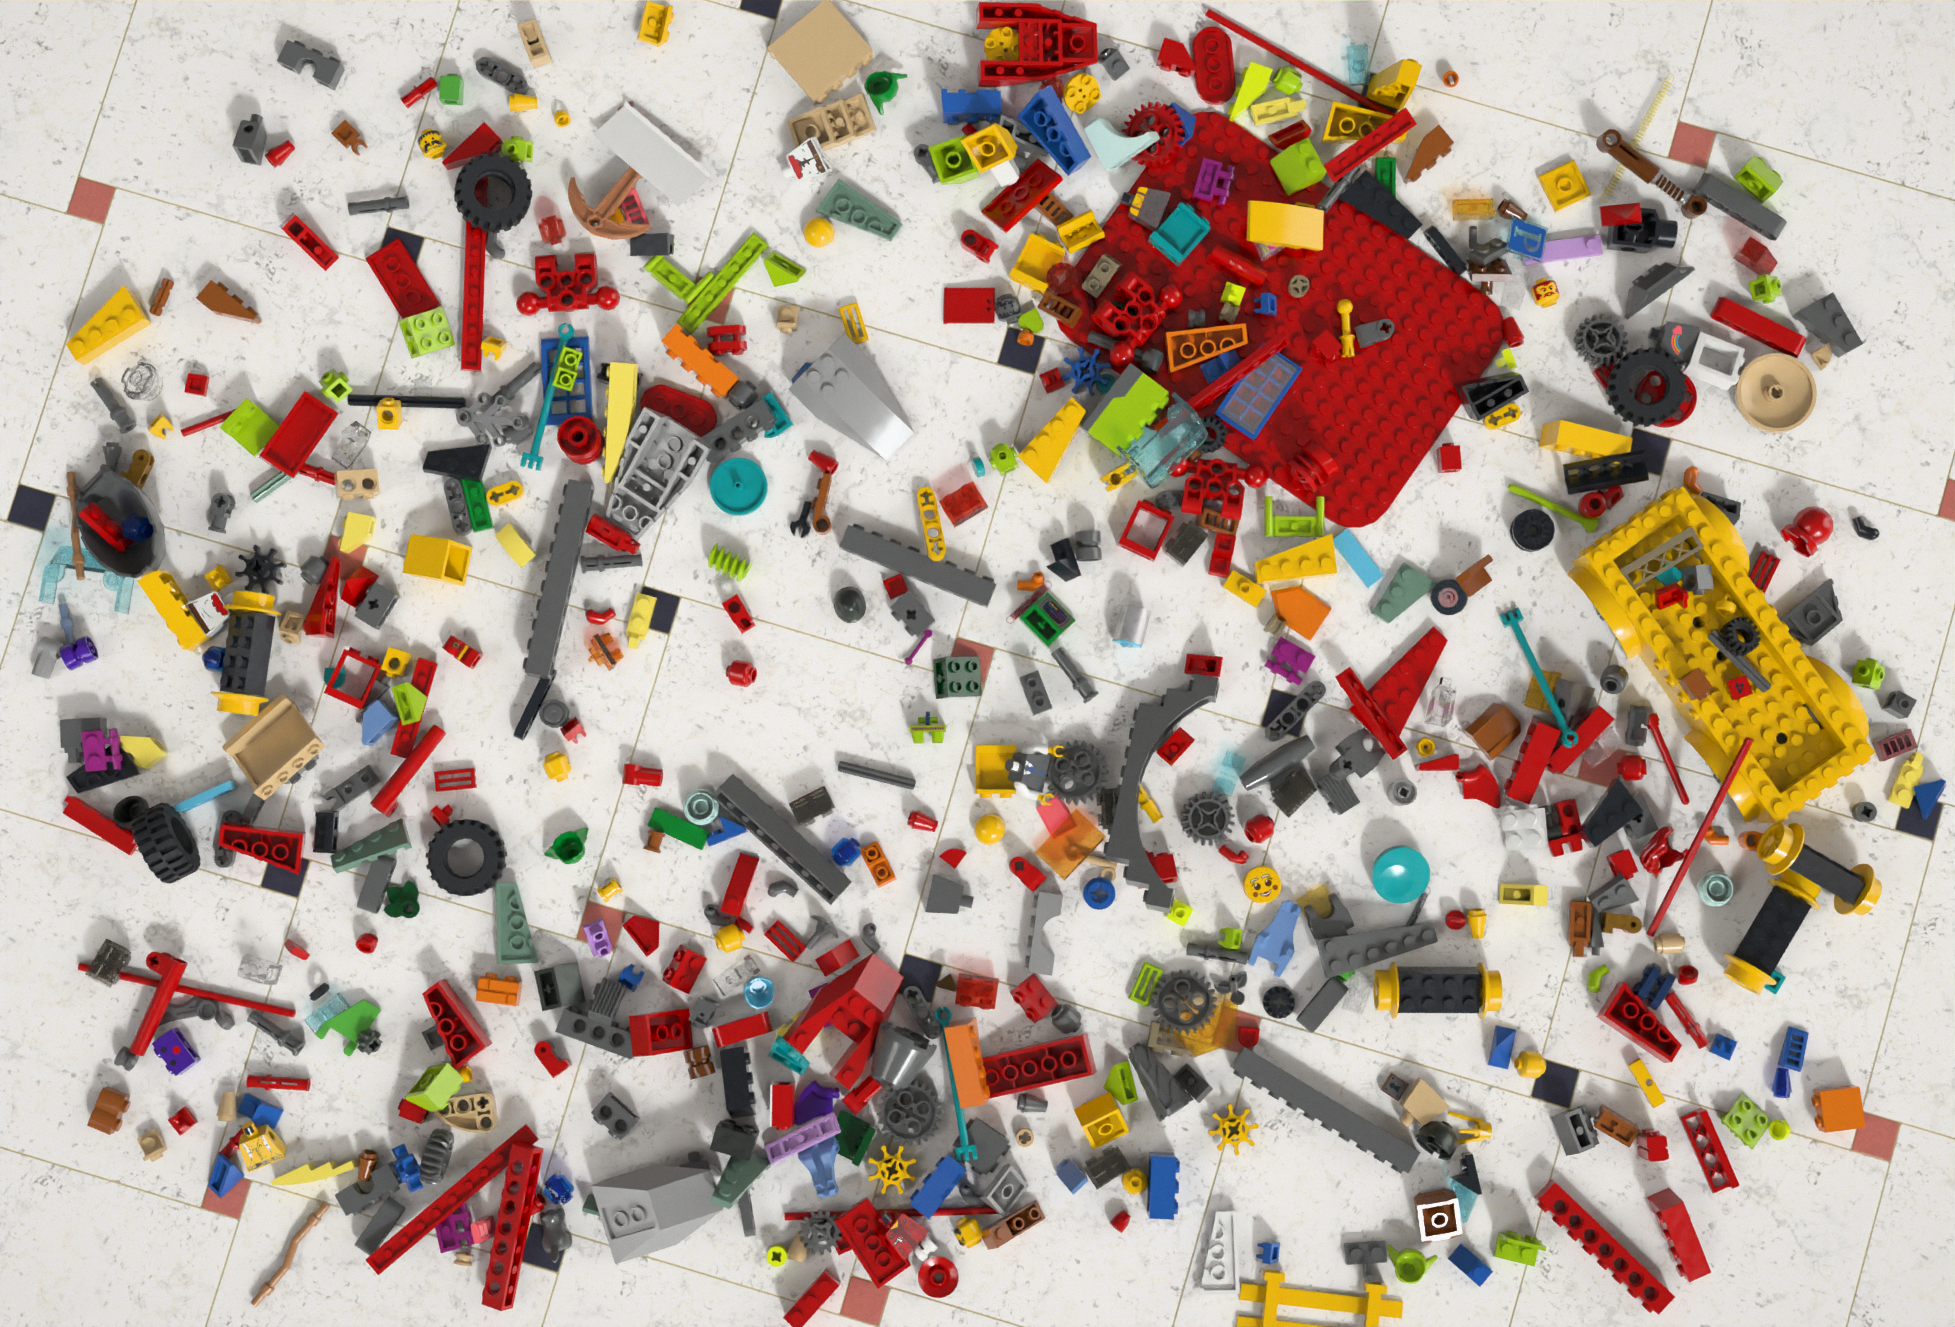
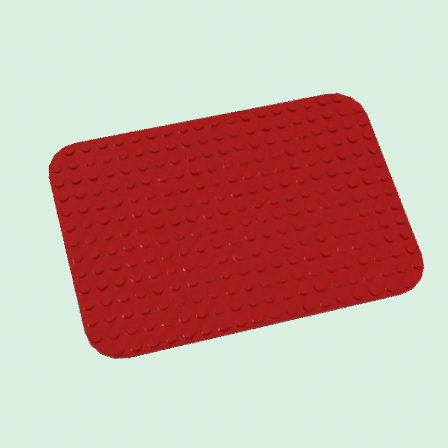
[1054,112,1504,528]

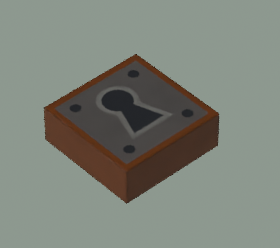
[1380,1073,1409,1101]

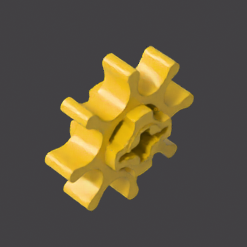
[1208,1103,1259,1155]
[868,1145,916,1194]

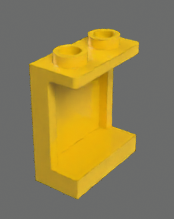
[1009,233,1066,296]
[976,745,1016,798]

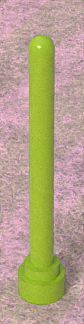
[1508,484,1599,533]

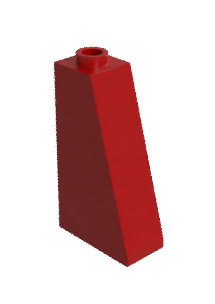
[1546,705,1615,774]

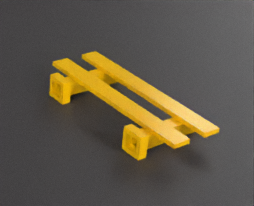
[1236,1269,1403,1327]

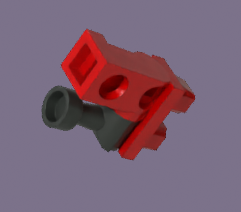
[1538,799,1583,857]

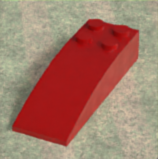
[982,1032,1097,1099]

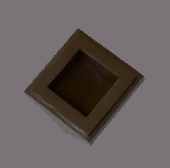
[936,973,957,992]

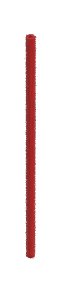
[1205,9,1395,116]
[1646,737,1754,937]
[78,962,296,1018]
[785,1206,998,1221]

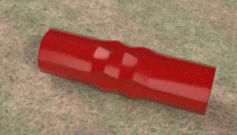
[1209,243,1269,287]

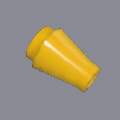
[509,93,538,113]
[1467,908,1487,939]

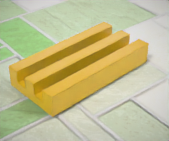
[839,302,869,344]

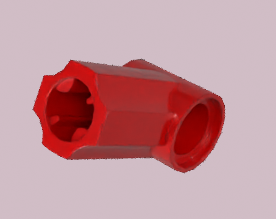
[622,764,663,787]
[841,1076,883,1115]

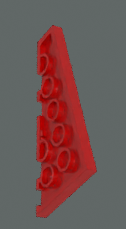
[1348,626,1448,743]

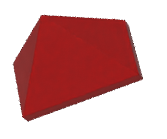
[1268,120,1312,150]
[1599,202,1642,227]
[341,565,379,608]
[622,915,660,957]

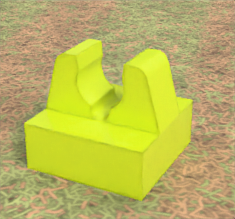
[1220,282,1246,306]
[1495,348,1518,371]

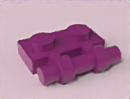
[1192,158,1235,206]
[1264,637,1316,686]
[81,728,123,772]
[435,1204,475,1253]

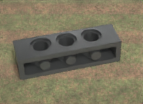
[702,399,778,464]
[555,1006,634,1059]

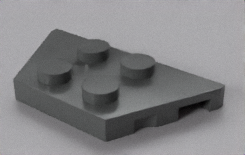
[1779,578,1843,646]

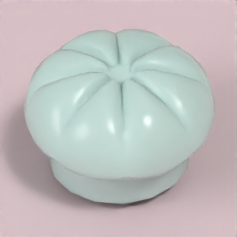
[683,789,719,825]
[1697,870,1733,907]

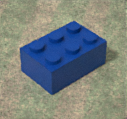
[1147,1152,1180,1220]

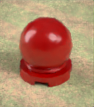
[1780,506,1833,558]

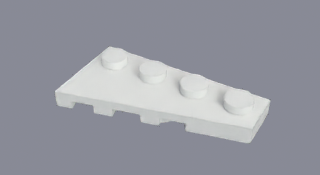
[1198,1210,1240,1295]

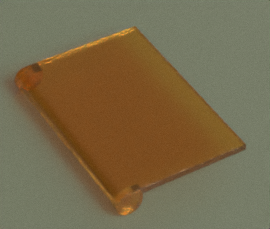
[1035,809,1106,881]

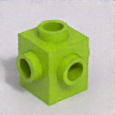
[501,136,534,165]
[1748,274,1782,304]
[318,368,352,403]
[988,443,1019,476]
[1851,658,1885,690]

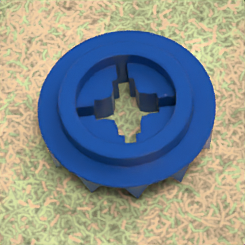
[1083,877,1115,910]

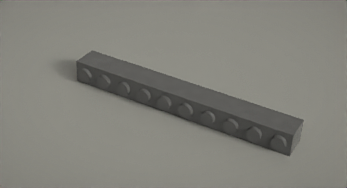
[523,479,595,680]
[1230,1046,1421,1174]

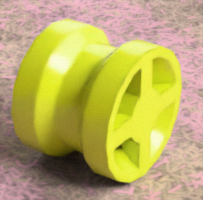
[766,1244,788,1267]

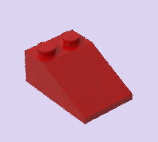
[629,1008,693,1057]

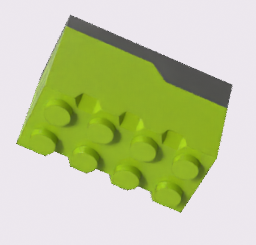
[1081,363,1169,458]

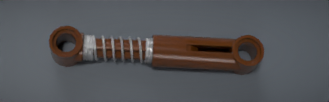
[1596,129,1707,219]

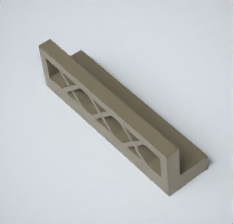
[1620,526,1704,589]

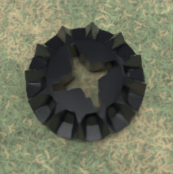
[1263,986,1295,1019]

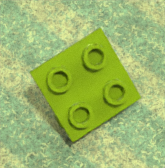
[1719,1093,1772,1149]

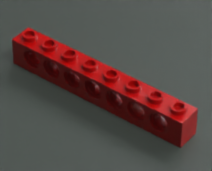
[481,1142,544,1311]
[1535,1180,1675,1315]

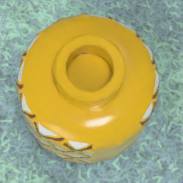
[1121,1167,1148,1195]

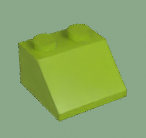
[928,134,979,185]
[1270,138,1327,196]
[1733,155,1784,203]
[404,1063,464,1112]

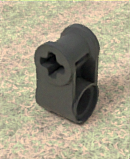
[1354,319,1395,348]

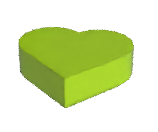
[1018,308,1044,334]

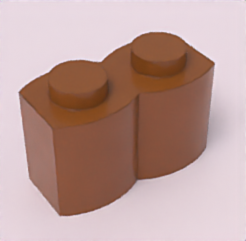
[87,1086,131,1135]

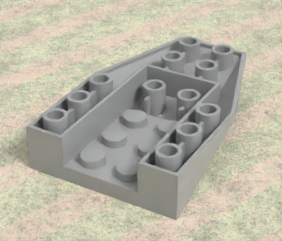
[591,1165,723,1264]

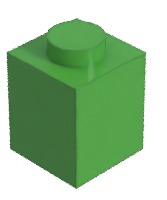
[439,74,464,106]

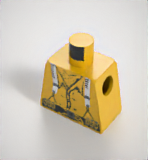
[239,1121,286,1172]

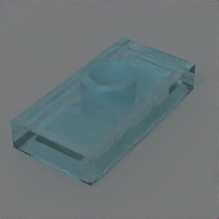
[1347,44,1370,86]

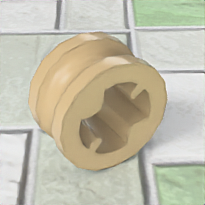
[1016,1128,1034,1147]
[453,1252,474,1266]

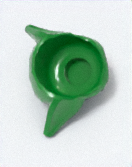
[864,71,907,115]
[544,827,589,864]

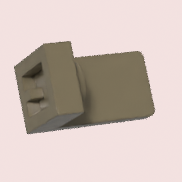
[1082,253,1123,298]
[1147,1021,1188,1057]

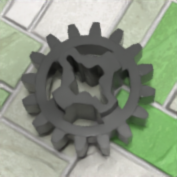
[798,1209,842,1255]

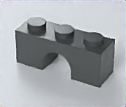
[277,40,345,91]
[335,1161,402,1216]

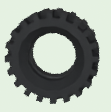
[1605,347,1687,427]
[425,819,507,896]

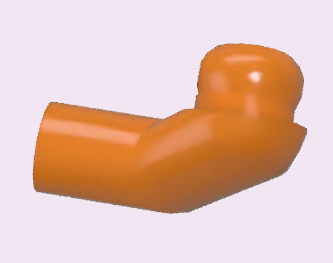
[1704,825,1729,845]

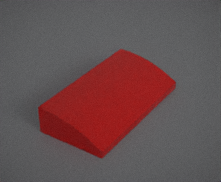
[259,391,339,479]

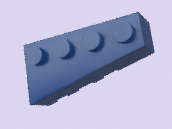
[1017,85,1091,176]

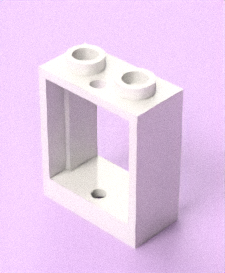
[1683,332,1745,390]

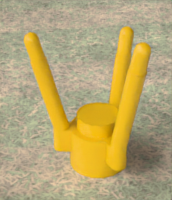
[1448,1111,1492,1145]

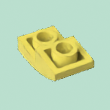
[495,523,536,568]

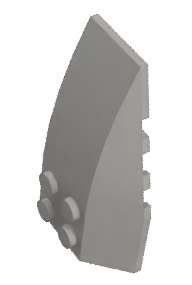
[788,333,915,461]
[605,407,711,541]

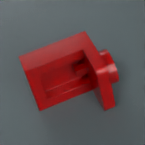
[1655,582,1689,610]

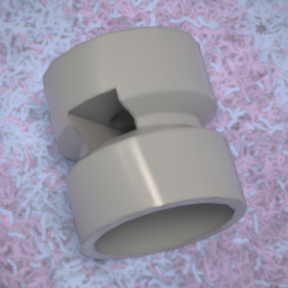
[1387,779,1417,806]

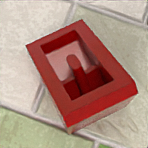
[815,939,860,977]

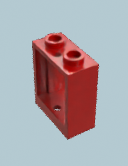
[1117,499,1175,562]
[324,647,382,709]

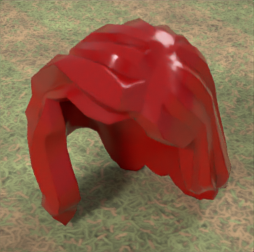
[1639,826,1688,879]

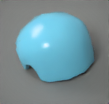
[744,975,774,1009]

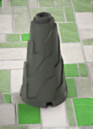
[1128,1042,1193,1122]

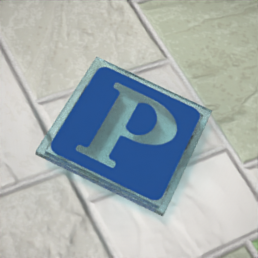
[1505,216,1548,263]

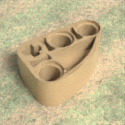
[434,1092,498,1133]

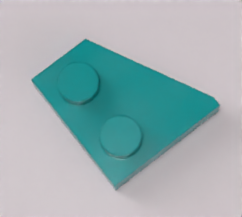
[768,1035,810,1076]

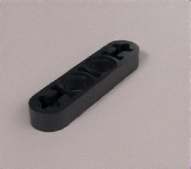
[513,669,557,741]

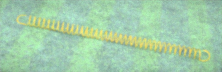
[1600,73,1674,203]

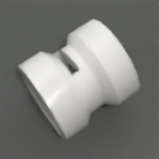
[913,1233,938,1261]

